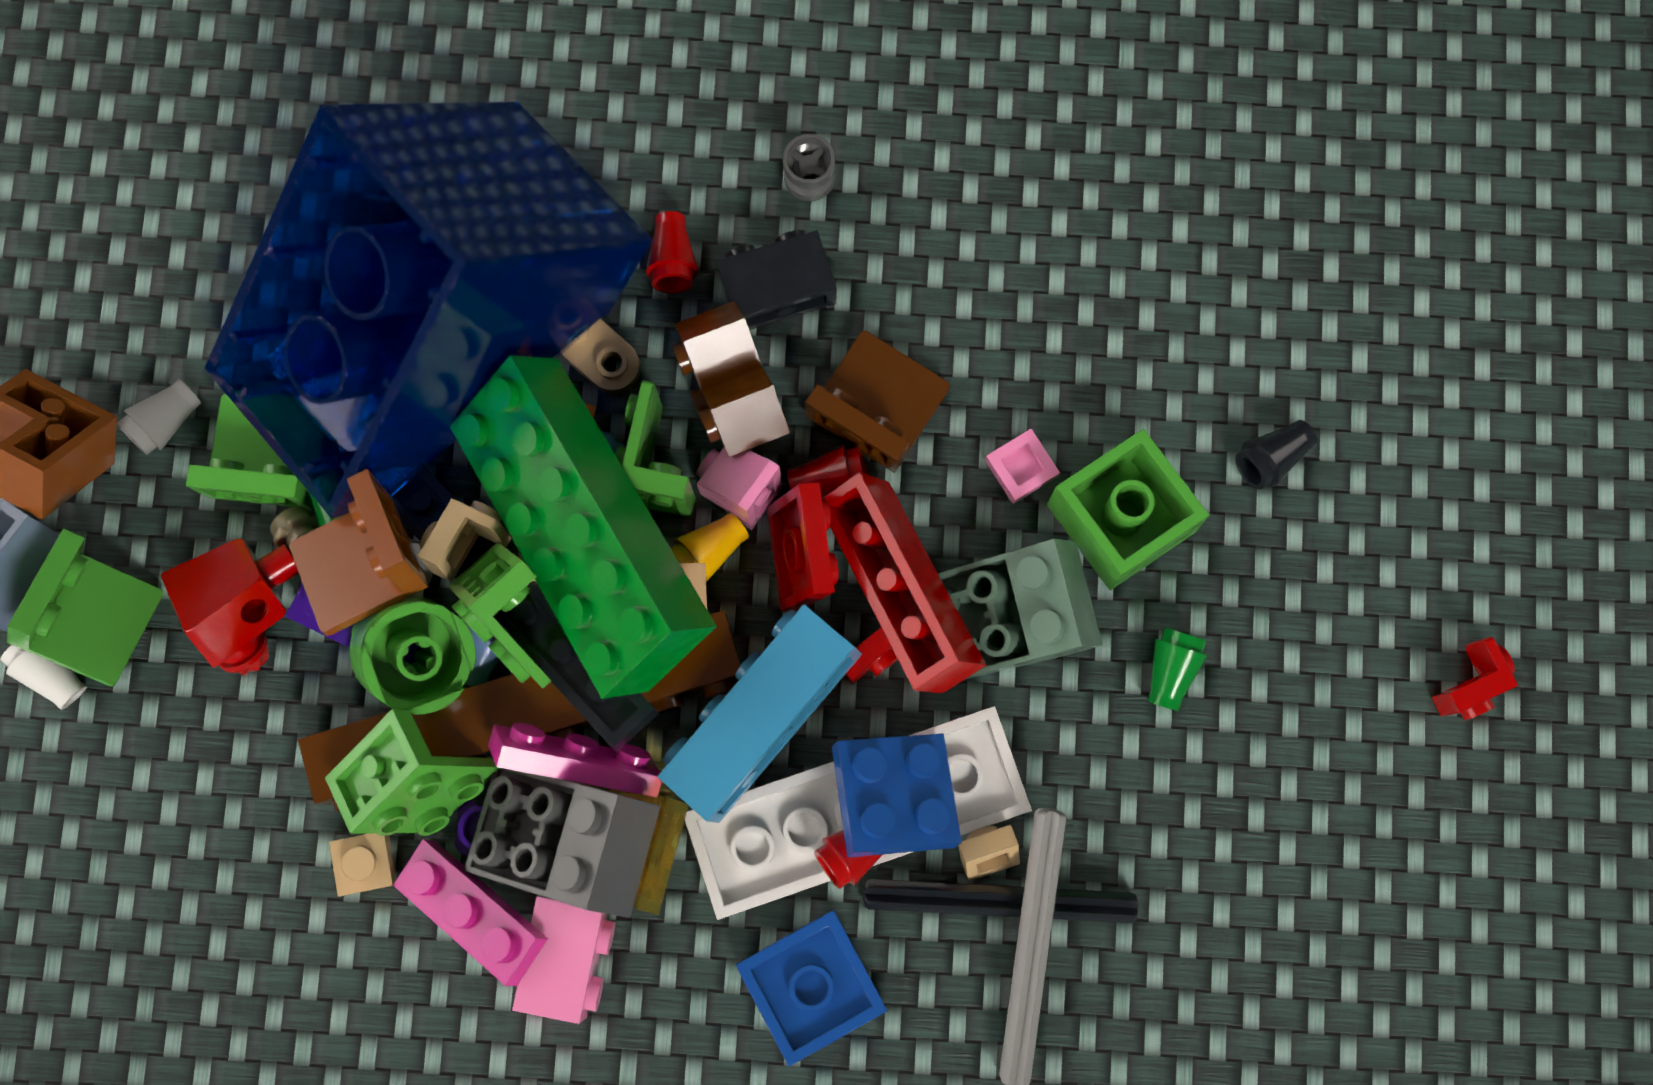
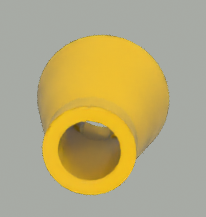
[671,512,749,582]

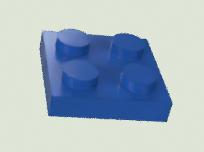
[832,733,962,858]
[735,909,887,1067]

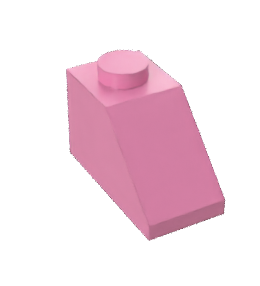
[696,447,782,530]

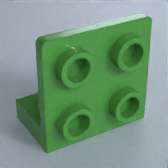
[615,380,696,519]
[186,393,329,509]
[6,528,163,687]
[448,542,551,689]
[325,709,499,836]

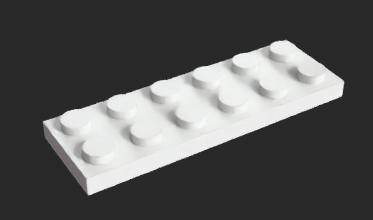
[683,706,1032,920]

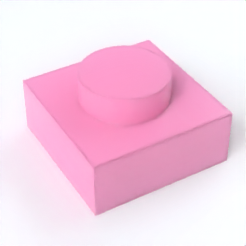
[985,429,1060,504]

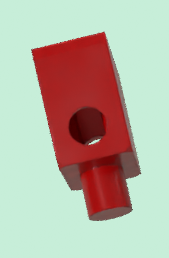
[160,539,299,668]

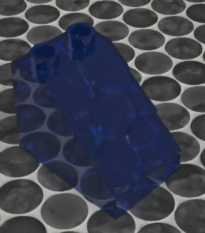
[204,102,653,518]

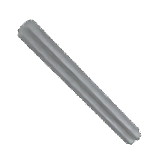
[999,808,1066,1085]

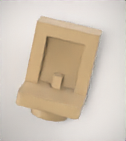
[417,498,512,582]

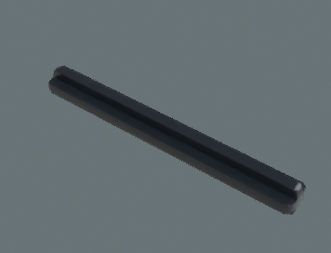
[863,879,1138,923]

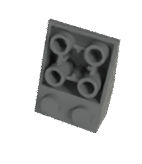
[464,767,661,918]

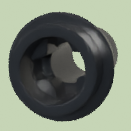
[1235,420,1317,489]

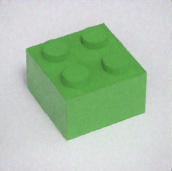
[1047,428,1210,590]

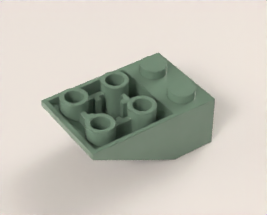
[938,539,1103,679]

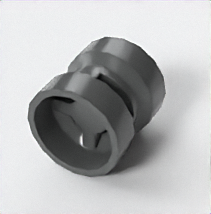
[783,134,835,202]

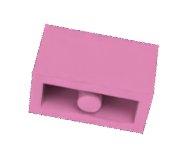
[512,896,615,1024]

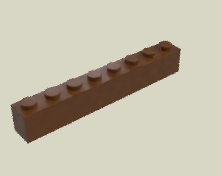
[298,610,742,812]

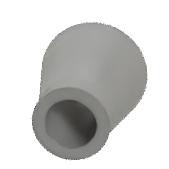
[117,379,201,456]

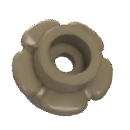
[270,506,319,551]

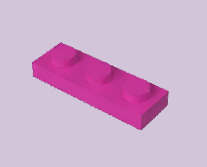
[488,723,662,798]
[393,839,548,986]

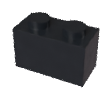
[716,230,837,330]

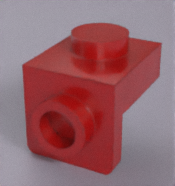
[845,627,898,685]
[1431,636,1519,721]

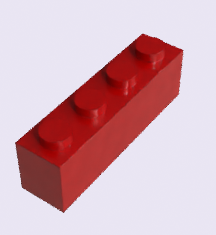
[824,472,986,694]

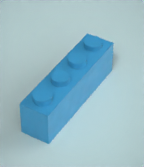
[657,604,862,823]

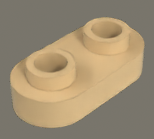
[548,305,641,395]

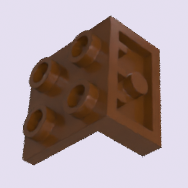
[805,331,950,473]

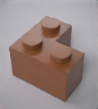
[0,369,117,520]

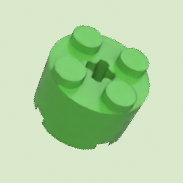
[350,596,476,715]

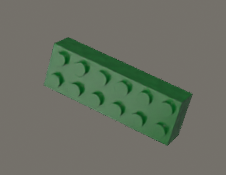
[450,355,717,699]

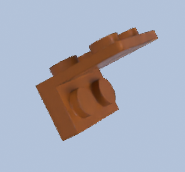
[289,469,428,636]

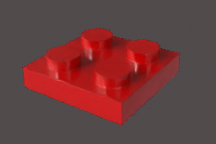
[767,482,839,612]

